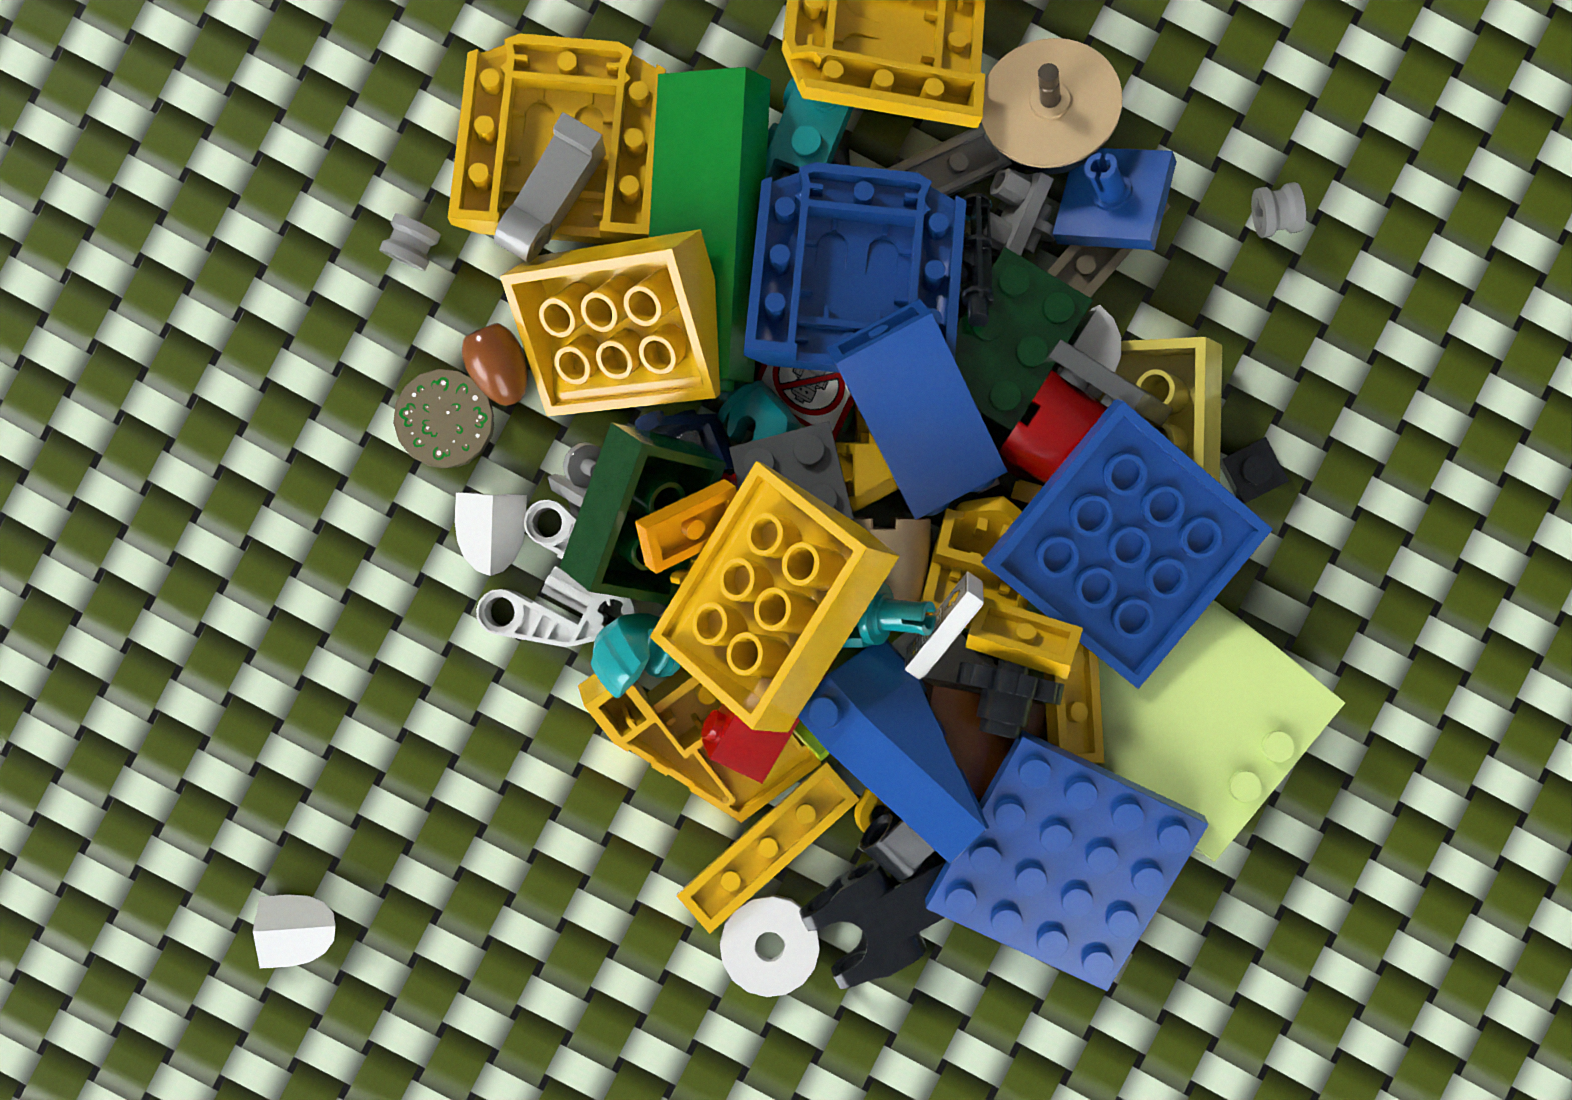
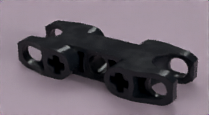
[799,851,946,989]

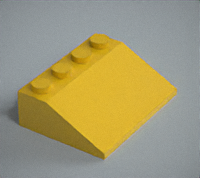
[500,229,720,417]
[650,461,900,733]

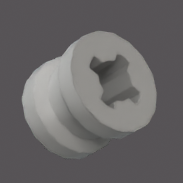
[1251,182,1306,238]
[379,213,441,271]

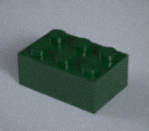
[955,247,1093,438]
[559,422,727,605]

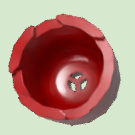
[998,370,1108,483]

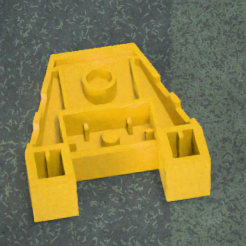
[578,667,821,823]

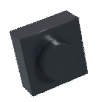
[1220,437,1289,504]

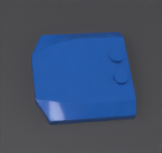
[744,162,966,373]

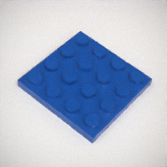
[981,398,1273,689]
[925,730,1209,991]

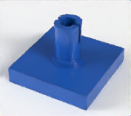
[1053,148,1177,250]

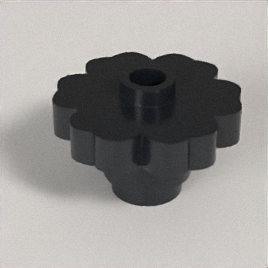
[956,660,1065,740]

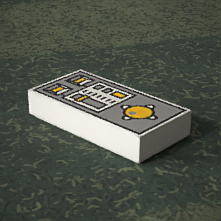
[905,571,984,680]

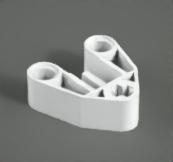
[476,500,639,647]

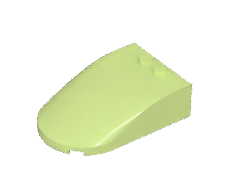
[1027,600,1345,862]

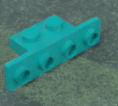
[765,77,854,182]

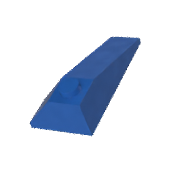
[798,639,989,864]

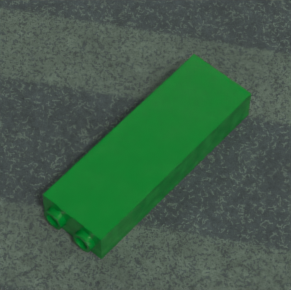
[649,67,771,392]

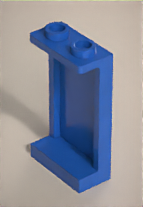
[826,299,1007,520]

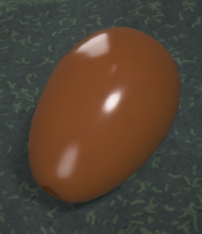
[462,323,528,406]

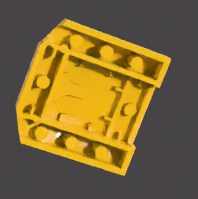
[781,0,986,129]
[448,33,666,244]

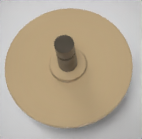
[981,38,1122,174]

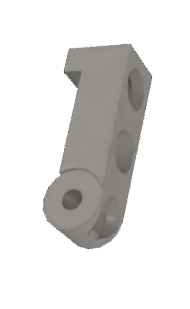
[494,112,606,263]

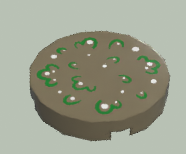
[393,369,494,468]

